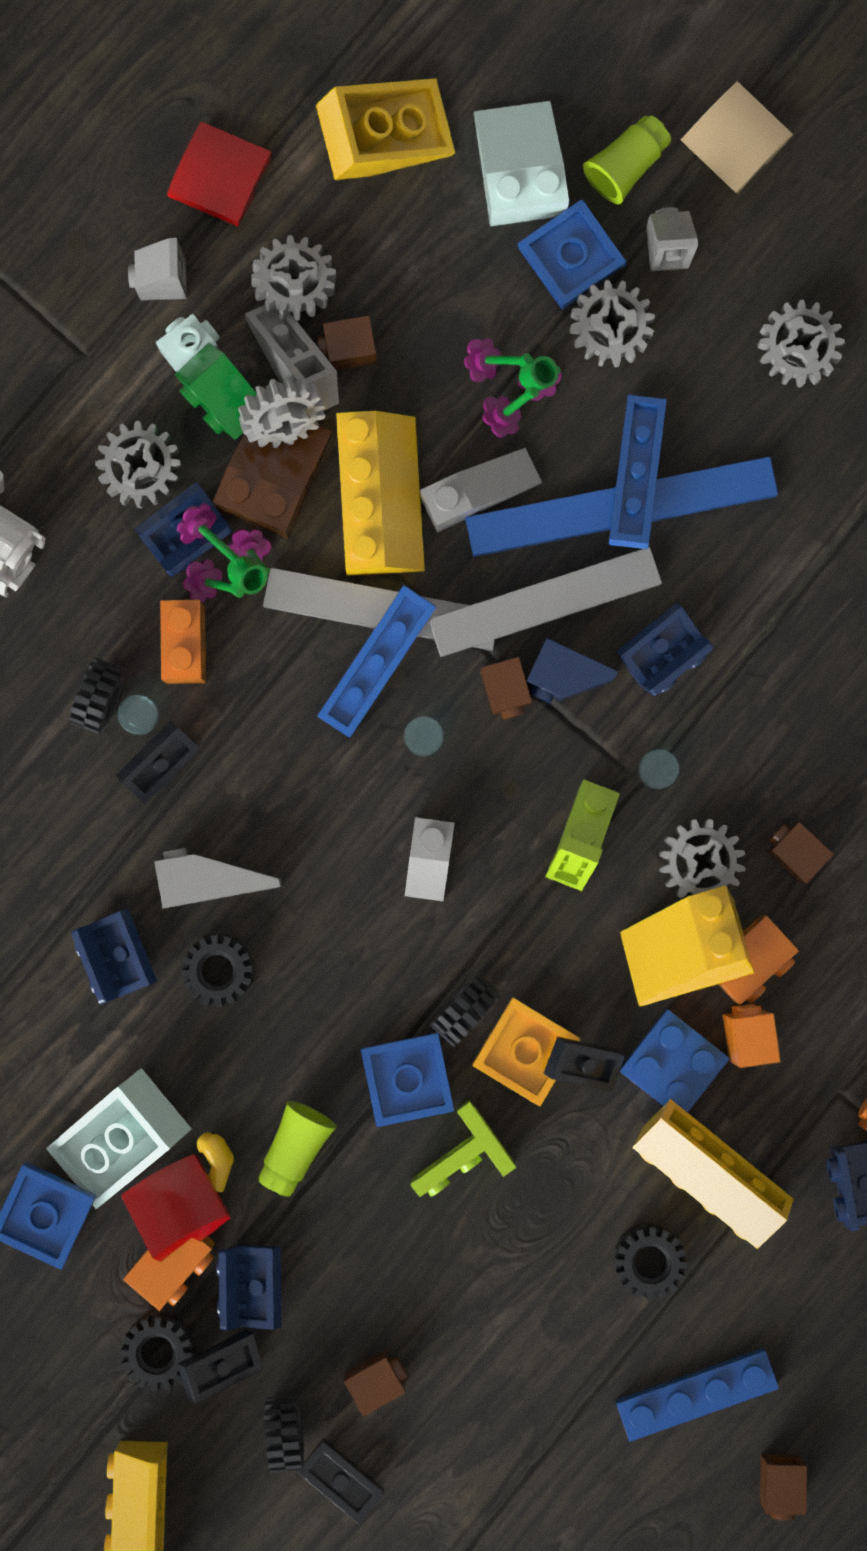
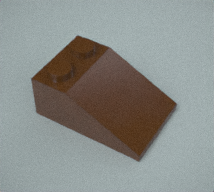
[213,426,333,539]

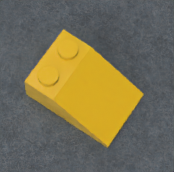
[316,79,455,180]
[620,885,755,1006]

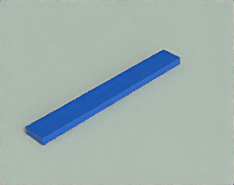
[465,457,778,557]

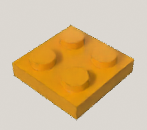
[472,997,581,1106]

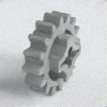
[251,235,336,321]
[570,280,655,367]
[757,300,845,387]
[238,377,326,448]
[95,421,182,508]
[659,819,746,898]

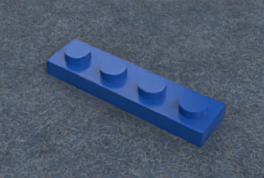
[609,395,667,549]
[317,585,437,738]
[615,1348,779,1442]

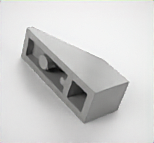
[245,305,339,411]
[420,448,542,533]
[154,848,283,908]

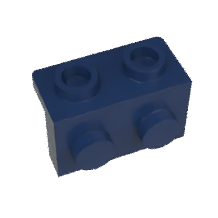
[134,482,232,577]
[616,603,714,696]
[71,909,157,1004]
[827,1141,867,1231]
[216,1244,282,1331]

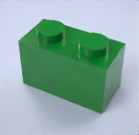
[174,342,257,440]

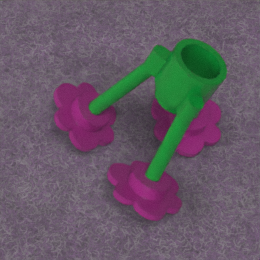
[464,338,561,438]
[177,503,271,603]

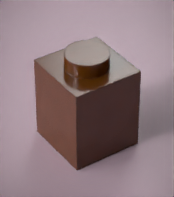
[317,316,377,370]
[480,657,532,720]
[766,822,834,883]
[344,1349,409,1417]
[760,1454,807,1520]

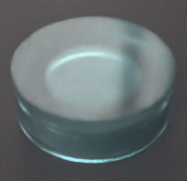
[118,695,158,735]
[404,717,443,756]
[639,749,679,789]

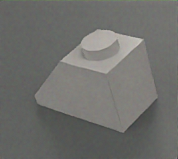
[646,207,698,271]
[128,238,187,300]
[405,817,455,901]

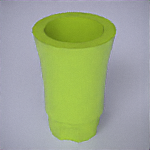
[583,115,671,204]
[259,1101,337,1196]

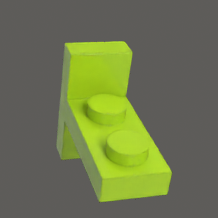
[545,779,620,891]
[410,1099,516,1197]

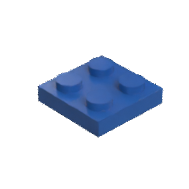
[518,199,626,309]
[620,1009,730,1113]
[361,1032,454,1127]
[0,1162,97,1270]

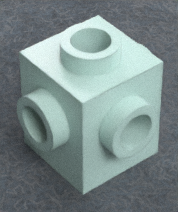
[156,314,220,372]

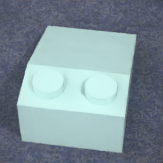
[474,101,569,226]
[46,1068,191,1209]

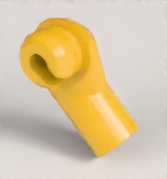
[197,1132,234,1192]

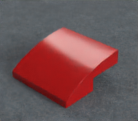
[167,122,271,226]
[121,1154,231,1262]

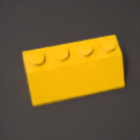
[336,411,425,576]
[104,1441,168,1551]

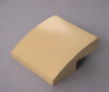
[681,81,793,194]

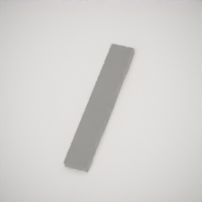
[428,547,662,657]
[263,568,495,651]

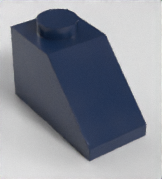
[526,638,618,703]

